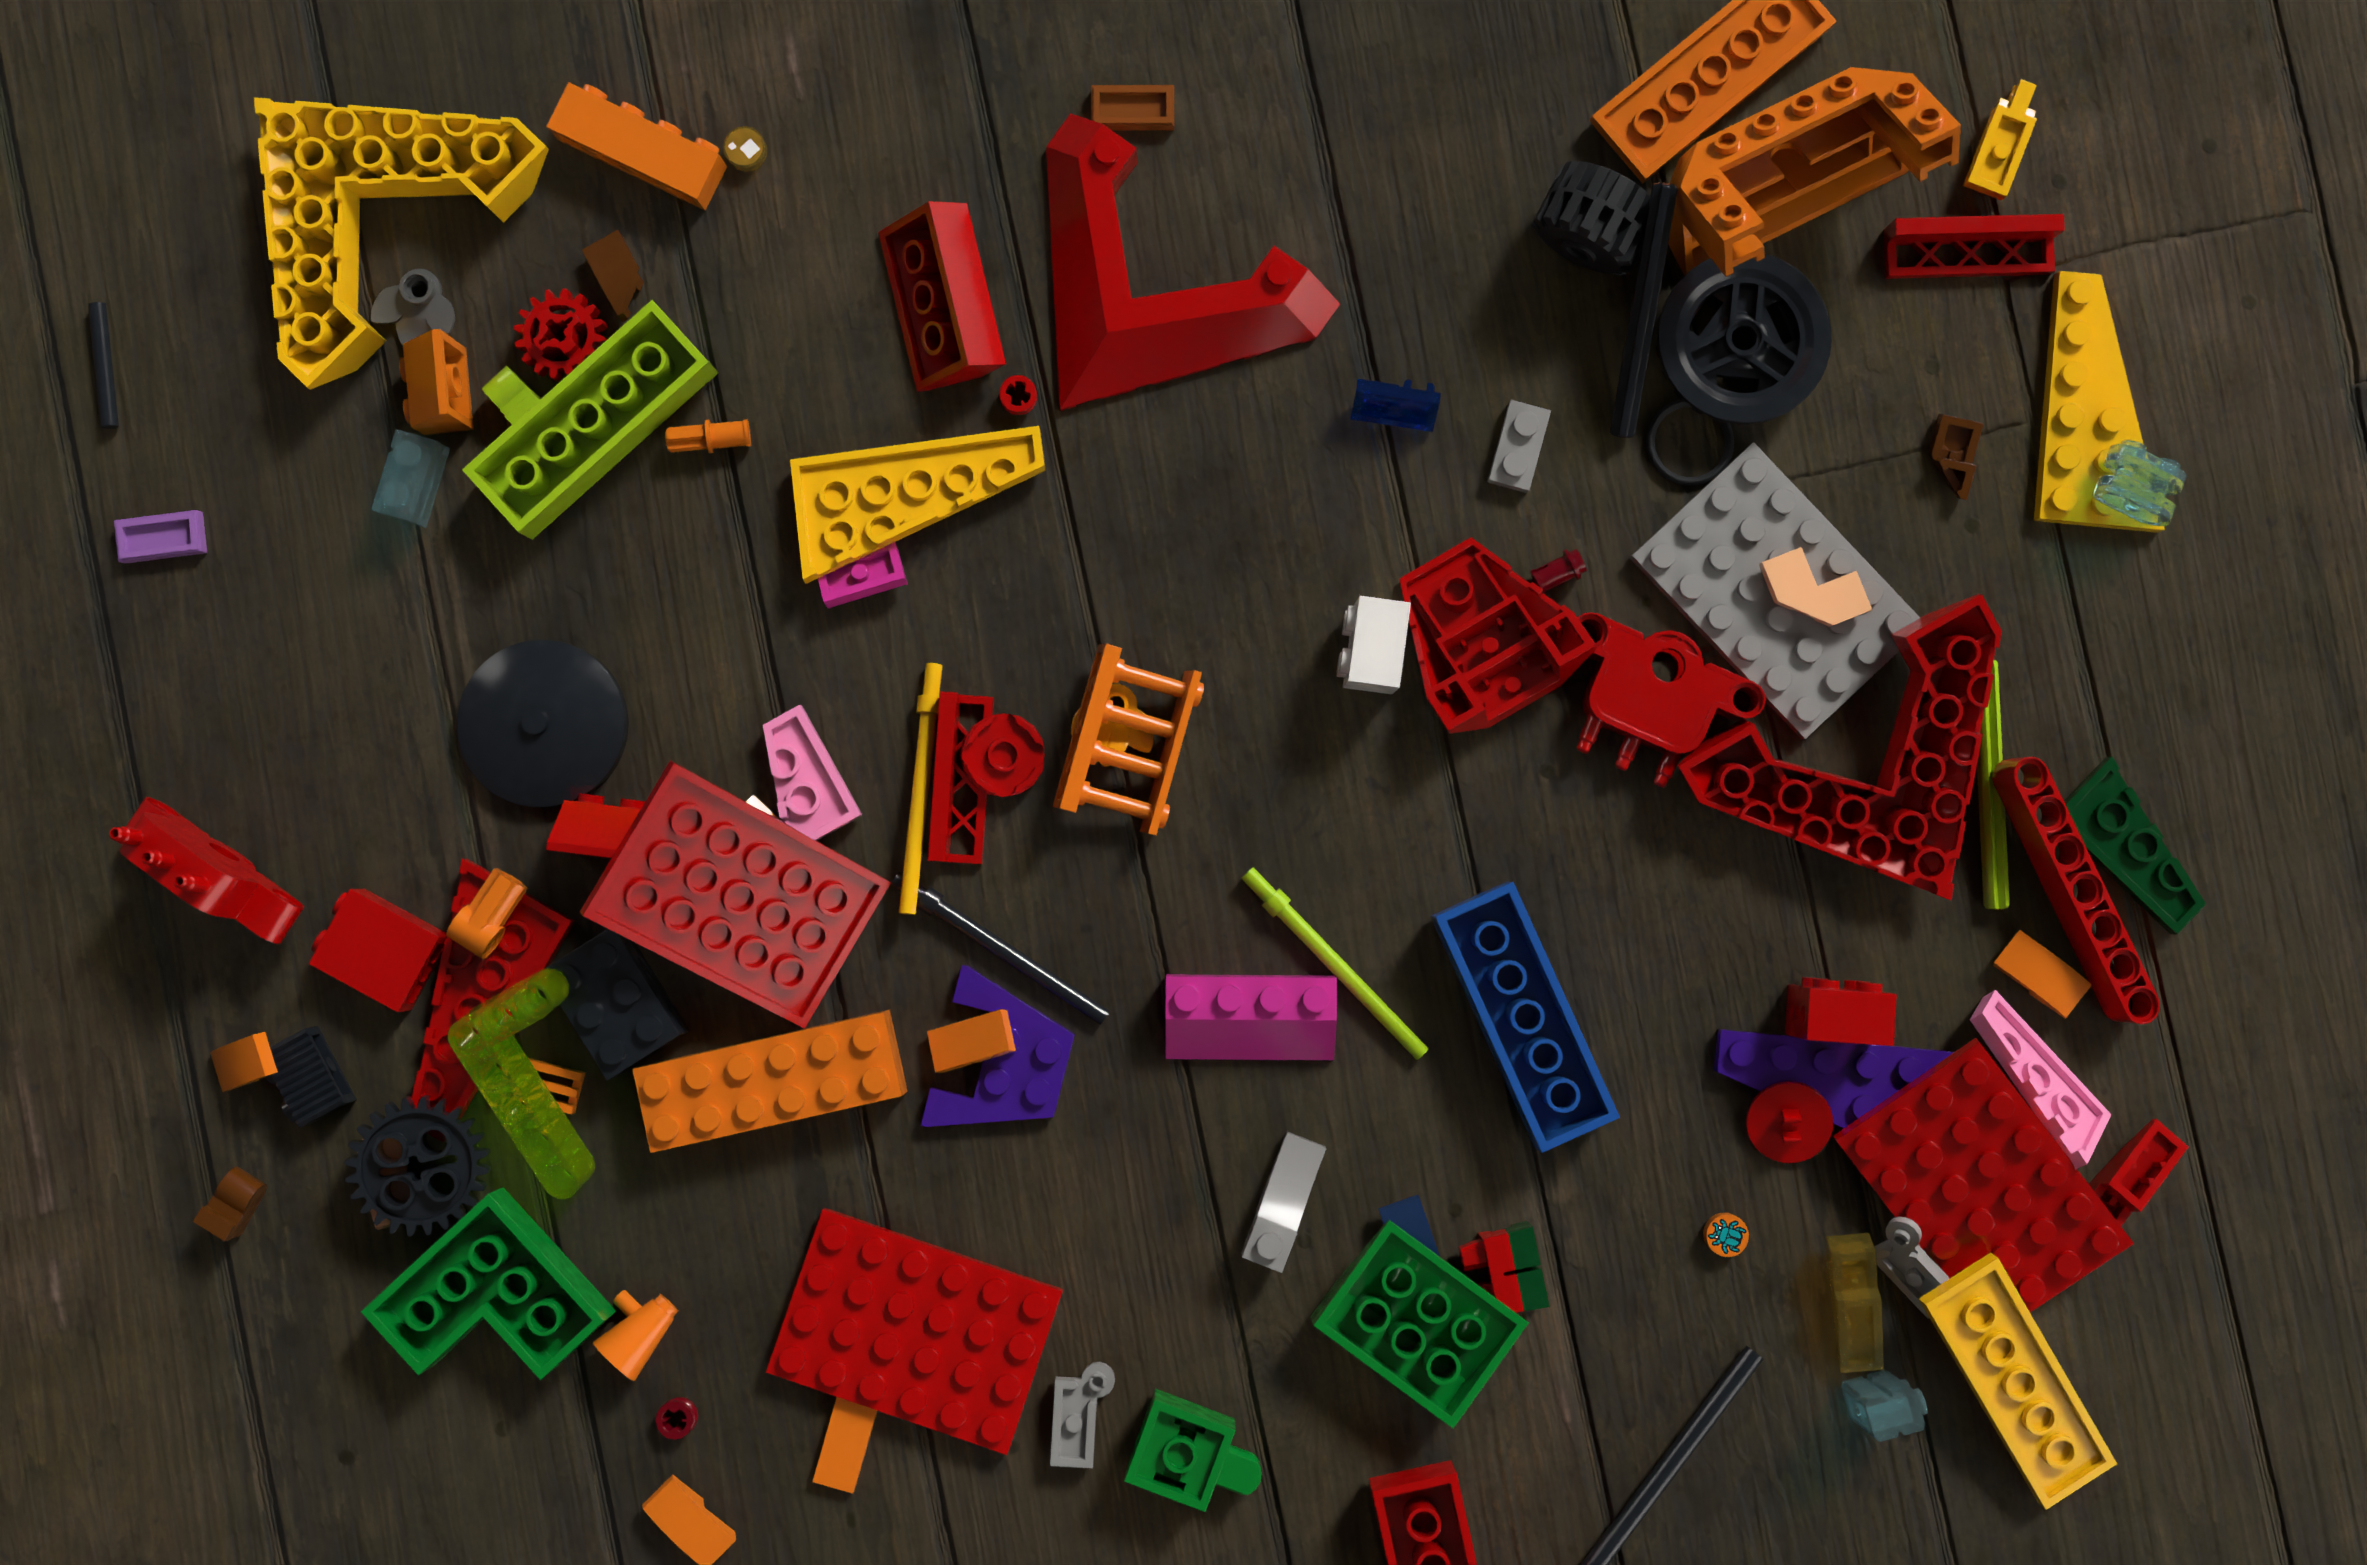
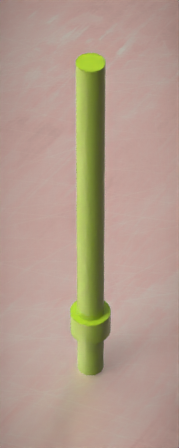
[1241,867,1429,1060]

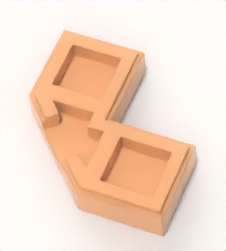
[1759,547,1872,627]

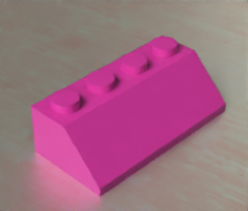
[1166,974,1337,1060]

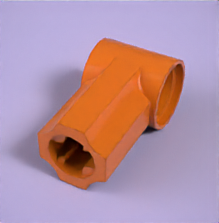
[446,868,528,960]

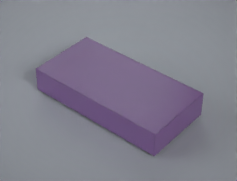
[114,510,207,564]

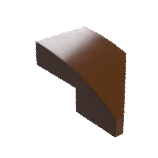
[582,230,644,322]
[1929,414,1984,500]

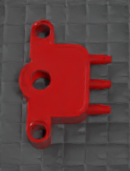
[1576,612,1766,788]
[109,797,304,944]

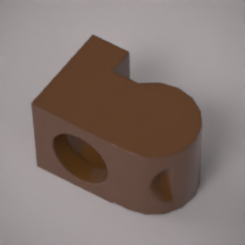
[193,1166,267,1241]

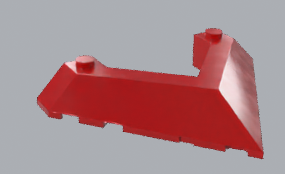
[1046,113,1340,411]
[1677,594,2002,901]

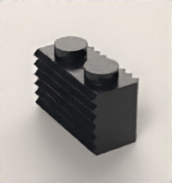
[266,1026,357,1128]

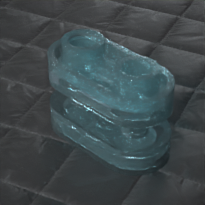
[2093,440,2187,526]

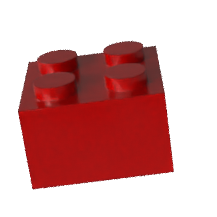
[1785,977,1897,1046]

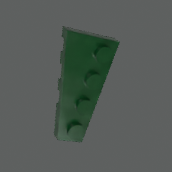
[2064,756,2206,935]

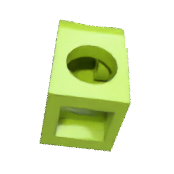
[482,366,541,424]

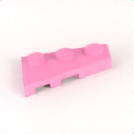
[763,705,862,841]

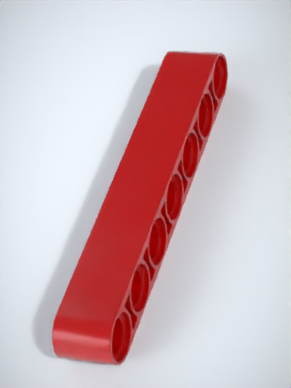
[1992,757,2160,1024]

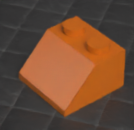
[399,329,474,435]

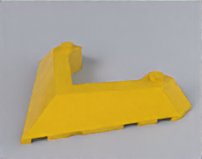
[254,97,549,390]

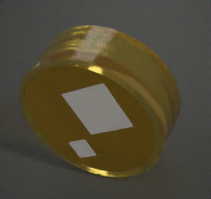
[723,126,767,172]

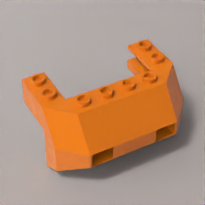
[1668,67,1961,277]

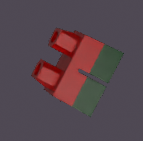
[1458,1221,1550,1313]

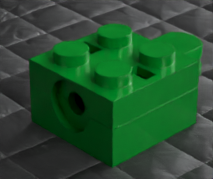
[1124,1388,1262,1512]

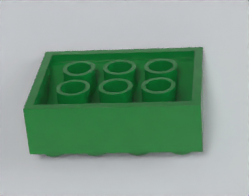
[1310,1219,1529,1429]

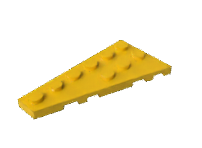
[790,426,1046,584]

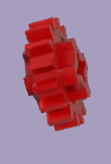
[513,288,608,382]

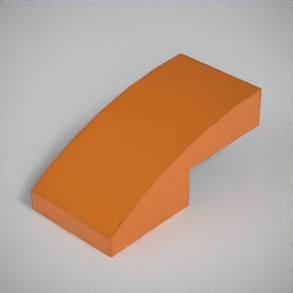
[1993,930,2092,1019]
[210,1032,278,1092]
[642,1475,736,1565]

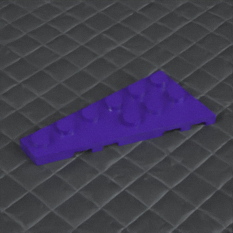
[1714,1029,1954,1128]

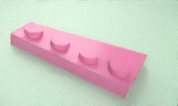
[1970,990,2111,1170]

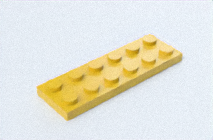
[1919,1252,2117,1510]

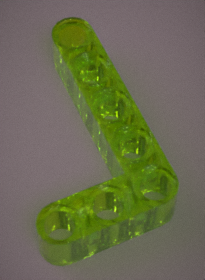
[448,968,595,1199]

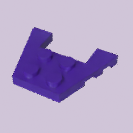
[921,965,1075,1127]

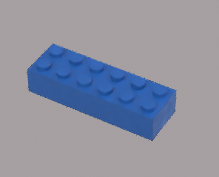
[1430,882,1620,1153]

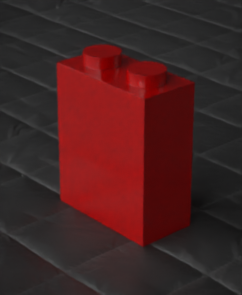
[309,888,448,1012]

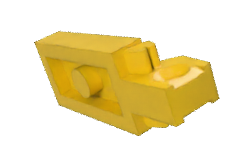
[1963,79,2037,201]

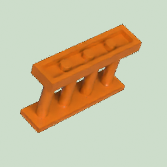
[1052,644,1204,835]

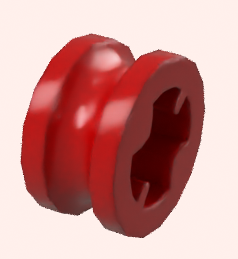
[999,375,1037,415]

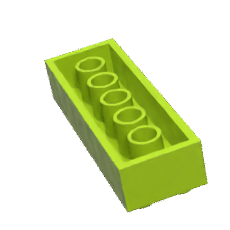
[462,300,719,540]

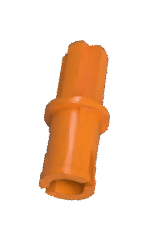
[665,419,751,453]

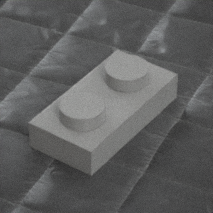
[1487,400,1551,493]

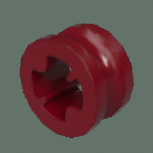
[656,1397,699,1440]

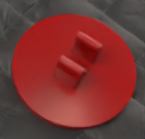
[1746,1081,1833,1163]

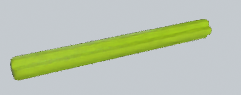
[1977,660,2010,909]

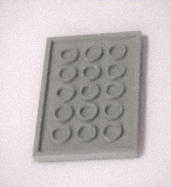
[1629,442,1920,740]

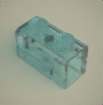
[371,429,450,528]
[1841,1369,1928,1442]

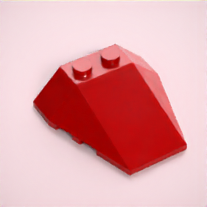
[1399,537,1597,734]

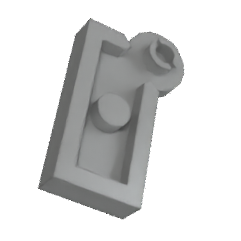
[1869,1217,1950,1319]
[1050,1362,1115,1468]

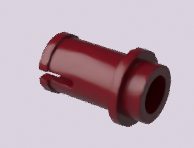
[1530,549,1587,593]

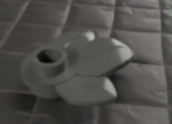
[371,269,455,346]

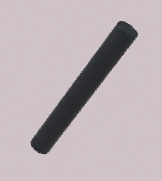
[88,302,119,429]

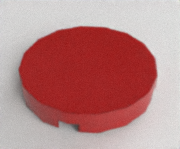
[960,713,1045,797]

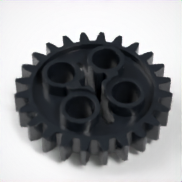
[344,1095,491,1237]

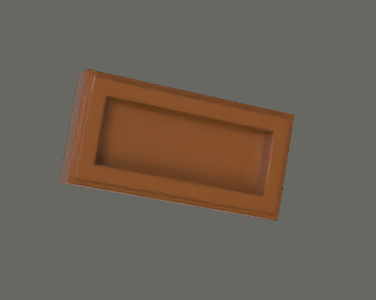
[1091,85,1175,131]

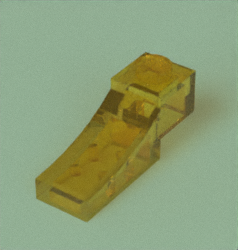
[1826,1233,1884,1373]

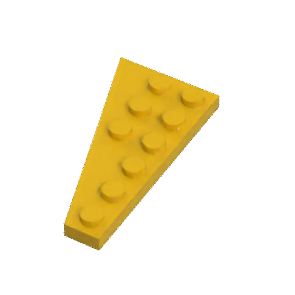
[2034,271,2165,533]

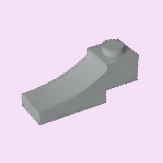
[1241,1131,1326,1273]

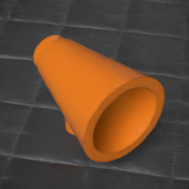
[593,1290,679,1381]

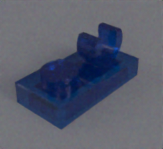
[1351,379,1441,432]

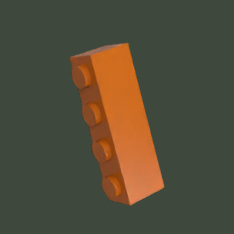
[546,82,727,211]

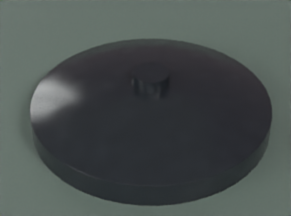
[457,640,629,808]

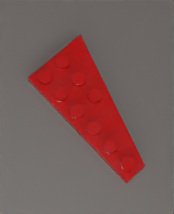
[412,858,575,1143]

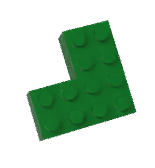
[361,1187,617,1380]

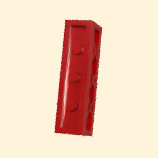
[1883,214,2065,279]
[928,691,994,864]

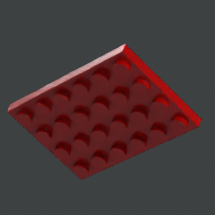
[580,760,891,1029]
[1834,1038,2134,1312]
[766,1208,1063,1455]

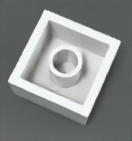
[1337,596,1411,694]

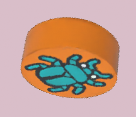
[1703,1212,1749,1257]

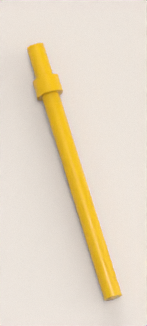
[899,663,942,915]

